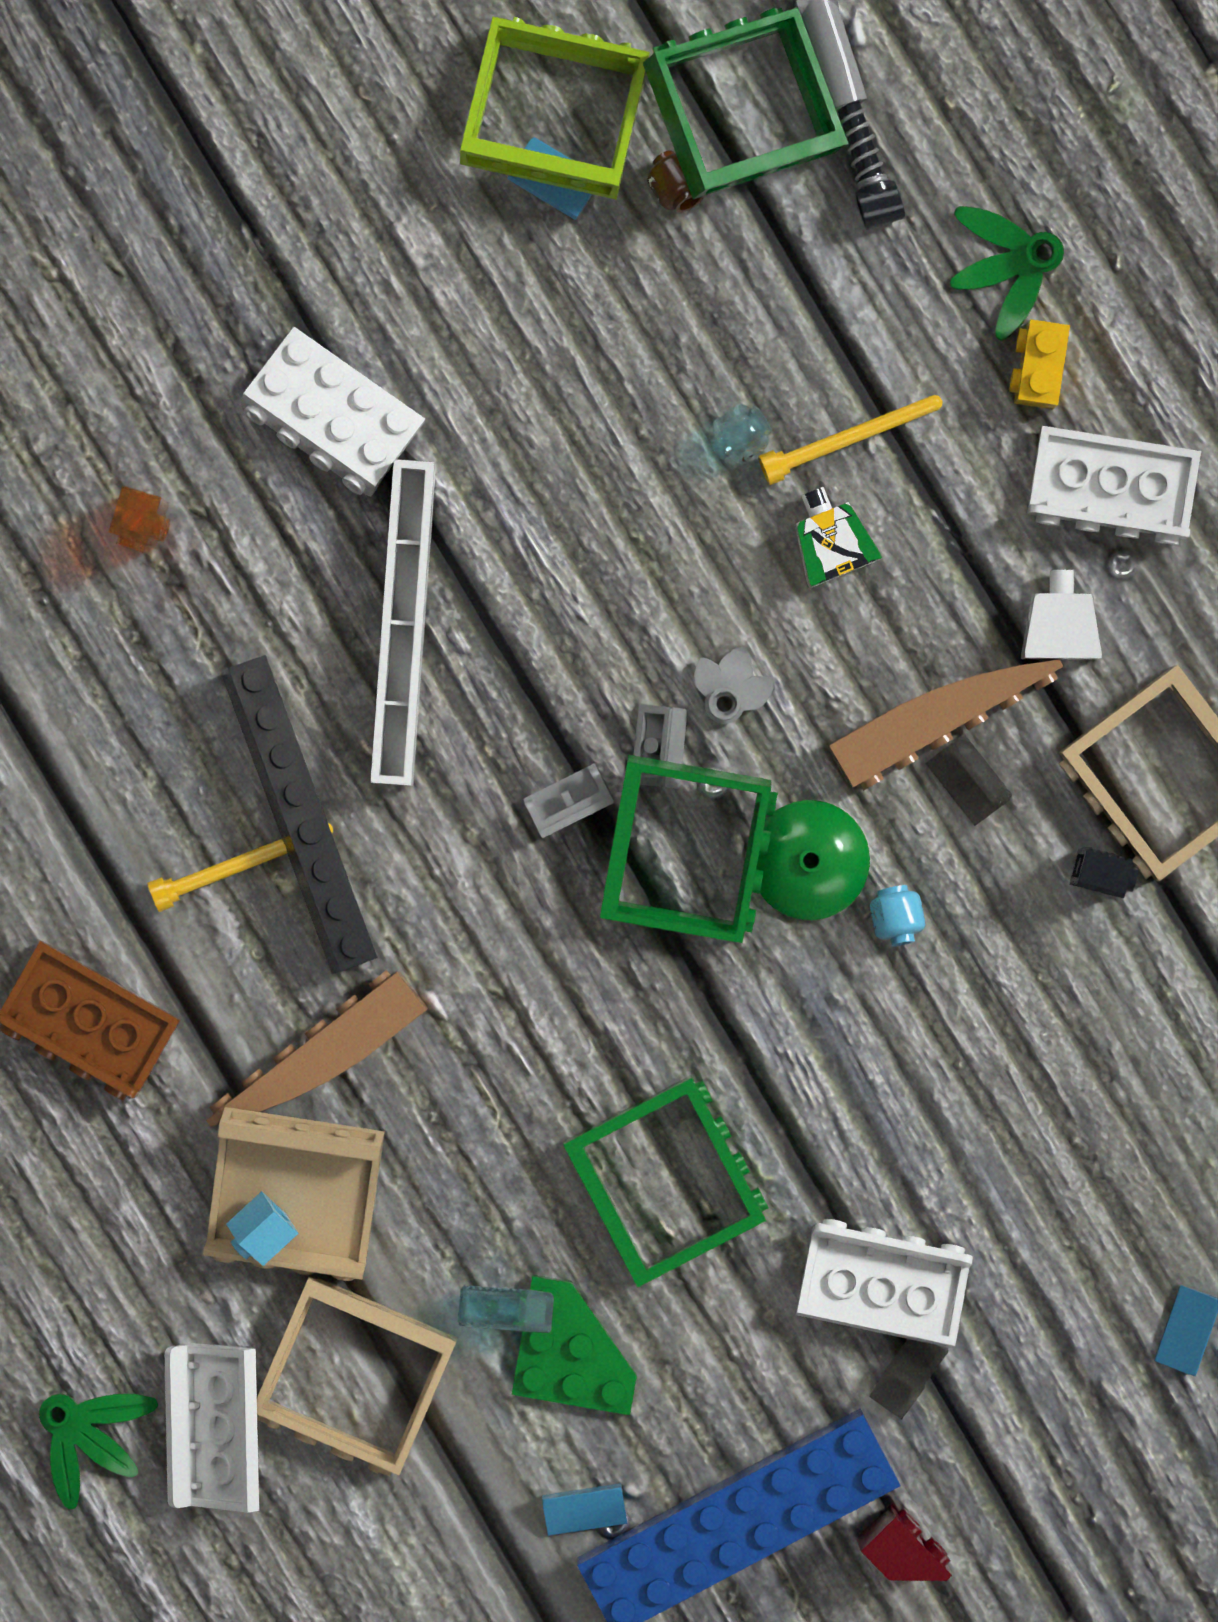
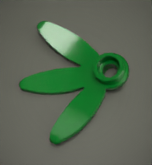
[950,206,1064,341]
[39,1394,158,1509]

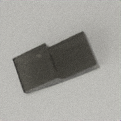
[869,1339,949,1420]

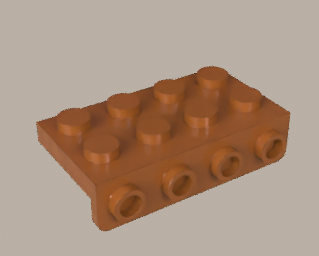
[0,941,181,1101]

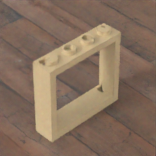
[1058,665,1218,881]
[257,1275,458,1477]

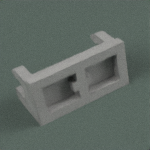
[523,763,614,838]

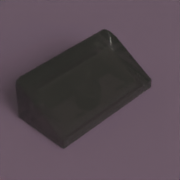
[925,734,1012,826]

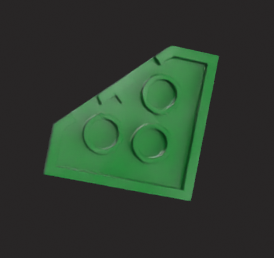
[511,1275,637,1415]

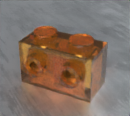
[108,486,171,553]

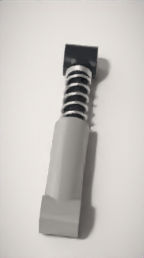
[792,0,905,230]

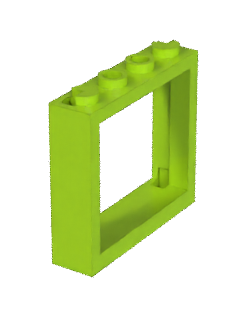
[460,16,650,200]

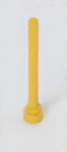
[758,395,943,486]
[147,823,333,912]

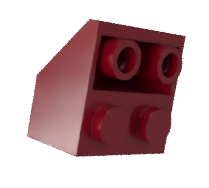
[856,1505,952,1581]

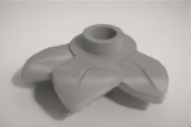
[694,646,775,724]

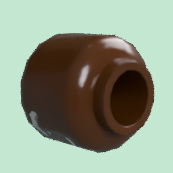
[647,150,704,213]

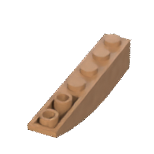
[828,660,1063,791]
[206,970,428,1126]

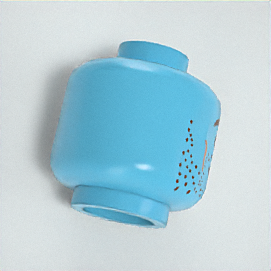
[870,885,925,946]

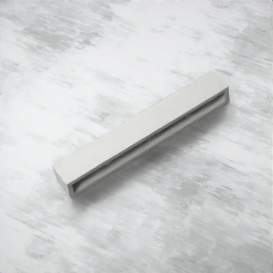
[371,459,436,786]

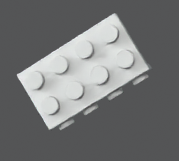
[241,327,425,497]
[1027,426,1201,545]
[796,1219,973,1348]
[164,1343,259,1513]

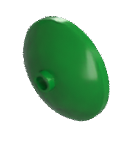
[756,800,870,920]

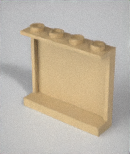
[203,1107,385,1281]

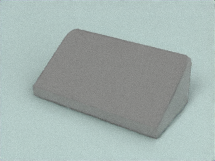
[633,704,687,789]

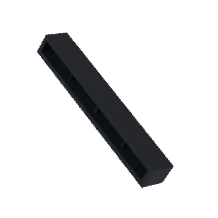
[221,655,378,974]

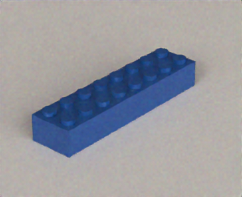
[577,1408,901,1622]

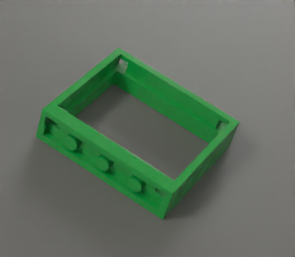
[643,7,848,199]
[600,755,778,943]
[563,1076,769,1288]

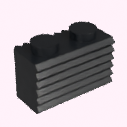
[1069,847,1139,898]

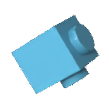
[226,1191,299,1266]

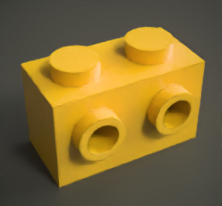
[1009,319,1070,409]

